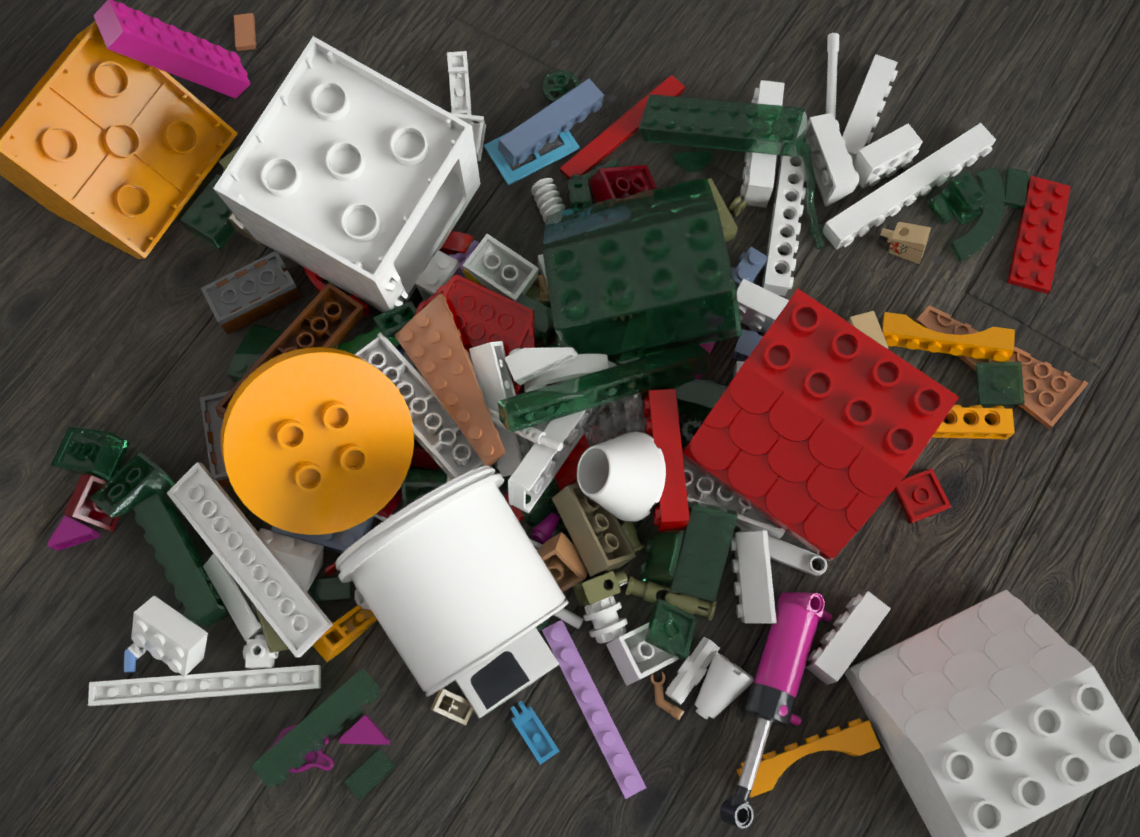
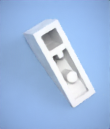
[505,347,578,385]

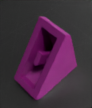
[48,515,101,551]
[339,715,390,745]

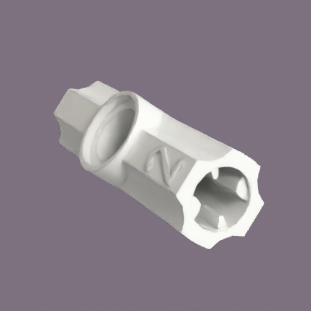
[665,637,720,705]

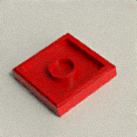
[894,468,951,524]

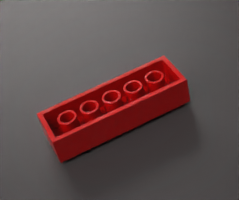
[643,389,689,531]

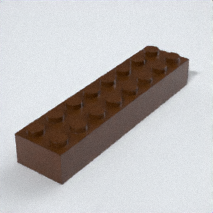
[215,282,363,420]

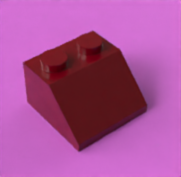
[63,474,131,532]

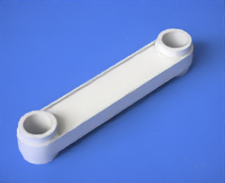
[723,522,827,576]

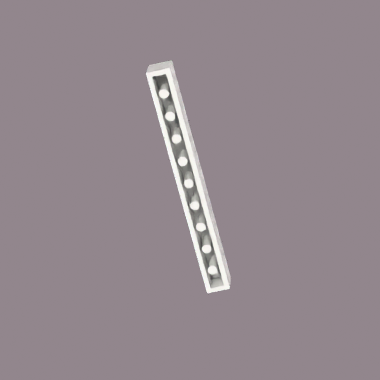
[822,123,996,250]

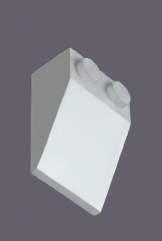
[463,234,539,303]
[606,612,690,686]

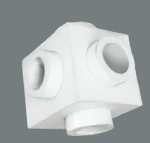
[243,635,278,669]

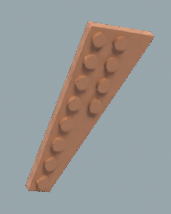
[394,293,506,466]
[915,305,1089,429]

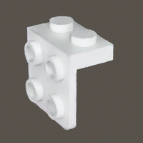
[415,251,460,300]

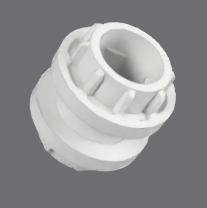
[583,596,628,644]

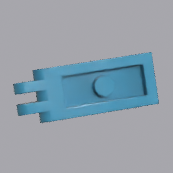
[510,700,559,765]

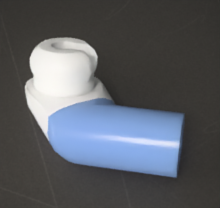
[124,643,146,673]

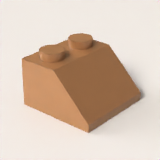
[537,532,588,592]

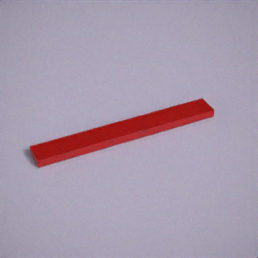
[560,75,685,184]

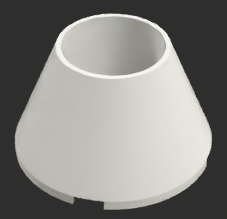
[577,432,666,522]

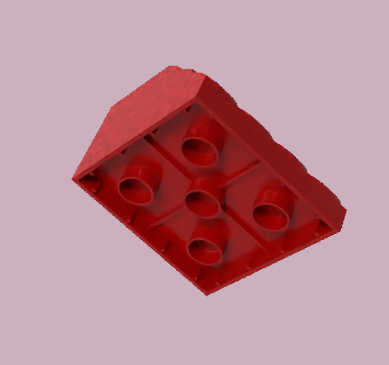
[682,289,959,561]

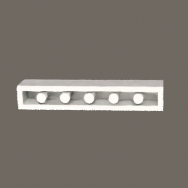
[842,54,898,164]
[469,341,530,477]

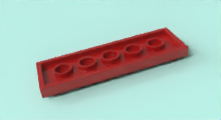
[1007,176,1071,294]

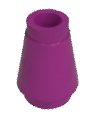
[531,513,561,545]

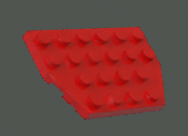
[413,274,535,397]

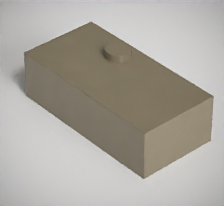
[552,483,636,577]

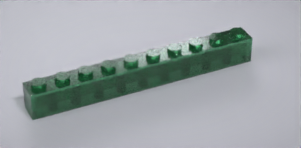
[497,342,709,433]

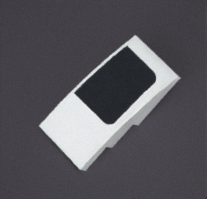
[456,627,559,718]

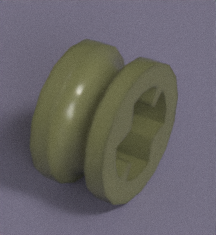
[728,196,748,216]

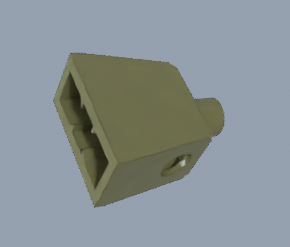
[572,571,628,606]

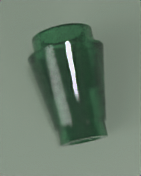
[928,193,954,225]

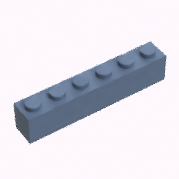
[498,79,604,166]

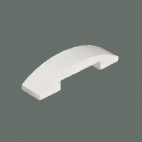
[447,51,472,122]
[524,354,610,393]

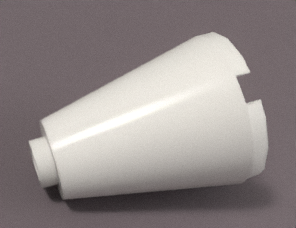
[695,652,754,719]

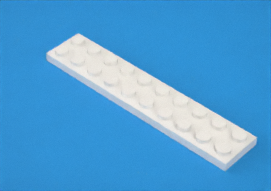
[167,462,333,657]

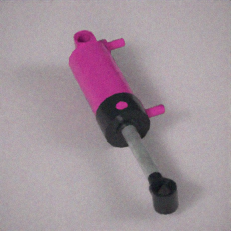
[720,592,832,829]

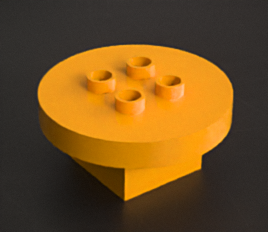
[221,347,414,535]

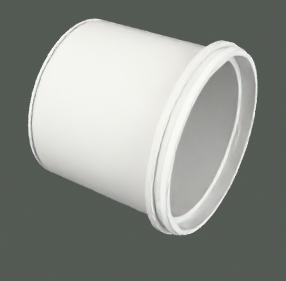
[336,466,569,697]

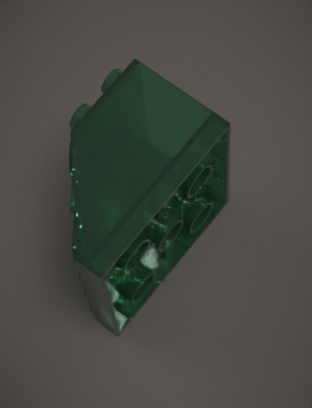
[542,179,742,363]

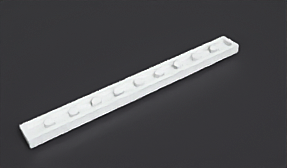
[88,665,321,706]

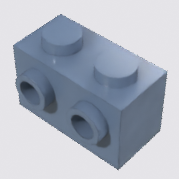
[726,247,768,293]

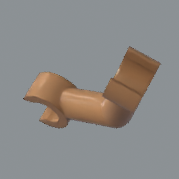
[533,275,553,301]
[650,673,684,720]

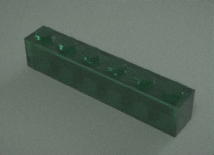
[251,668,381,788]

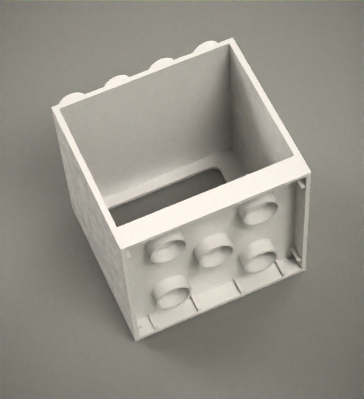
[213,36,480,319]

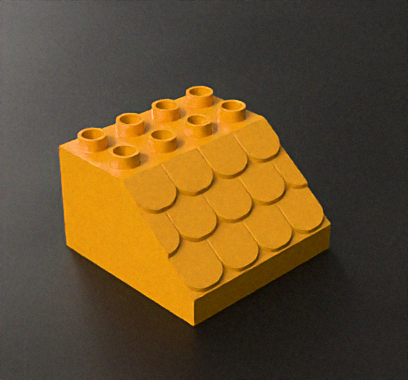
[0,21,238,259]

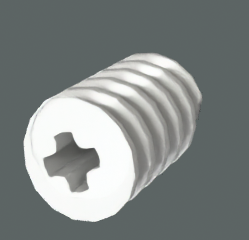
[531,178,568,224]

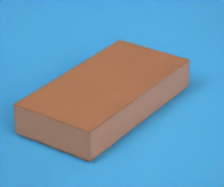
[234,13,256,51]

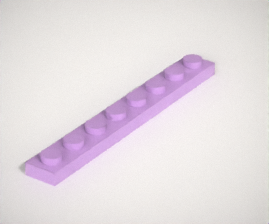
[542,620,646,799]

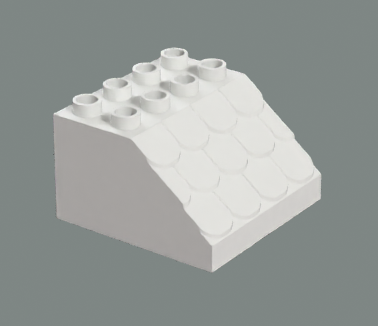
[844,590,1140,837]

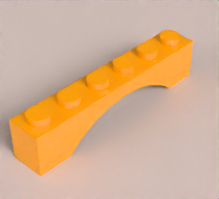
[881,312,1015,362]
[737,718,881,798]

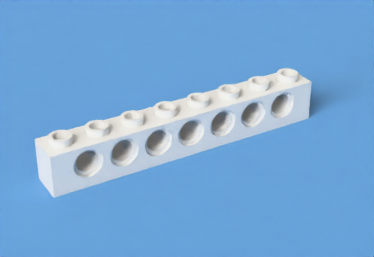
[762,141,811,296]

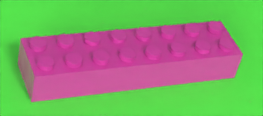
[93,0,250,99]

